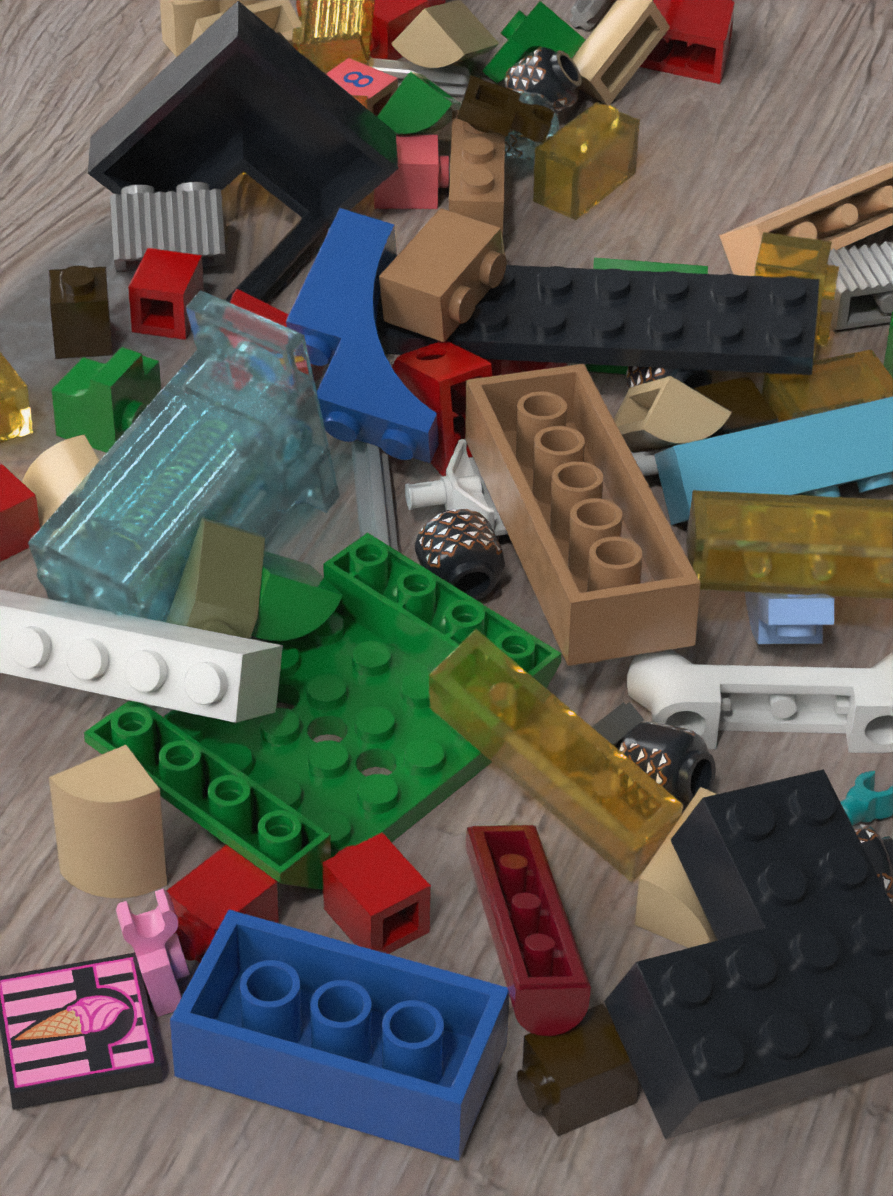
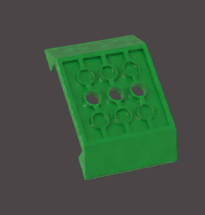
[84,532,562,890]

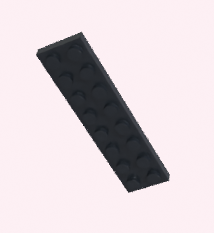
[376,265,820,375]

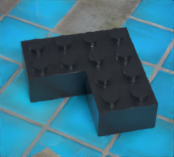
[88,1,398,229]
[604,769,893,1139]

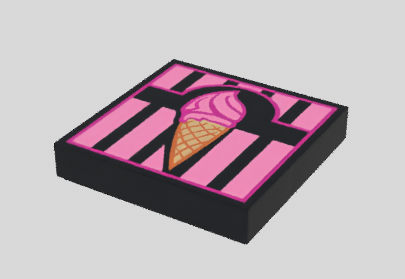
[0,952,162,1110]

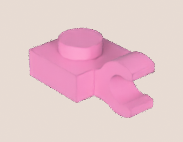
[116,889,190,1017]

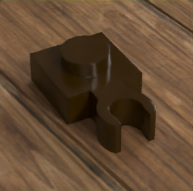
[457,75,555,143]

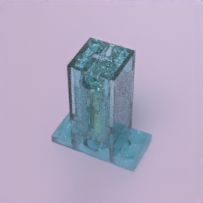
[28,290,340,622]

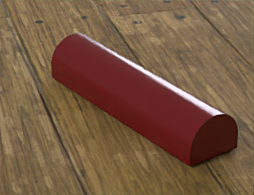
[466,825,591,1036]

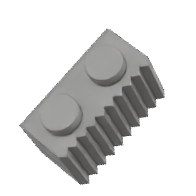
[110,182,225,271]
[814,241,893,331]

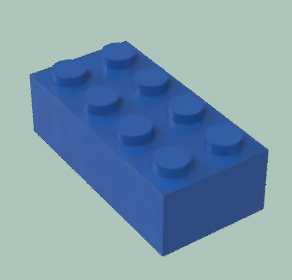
[170,910,509,1161]

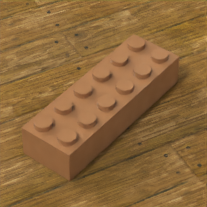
[465,364,700,666]

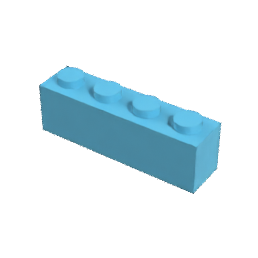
[654,397,893,531]

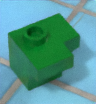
[482,1,586,84]
[51,347,162,457]

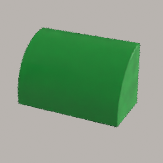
[377,71,461,135]
[251,551,342,641]

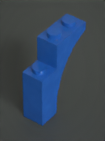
[286,208,439,463]

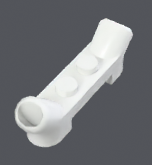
[627,649,893,753]

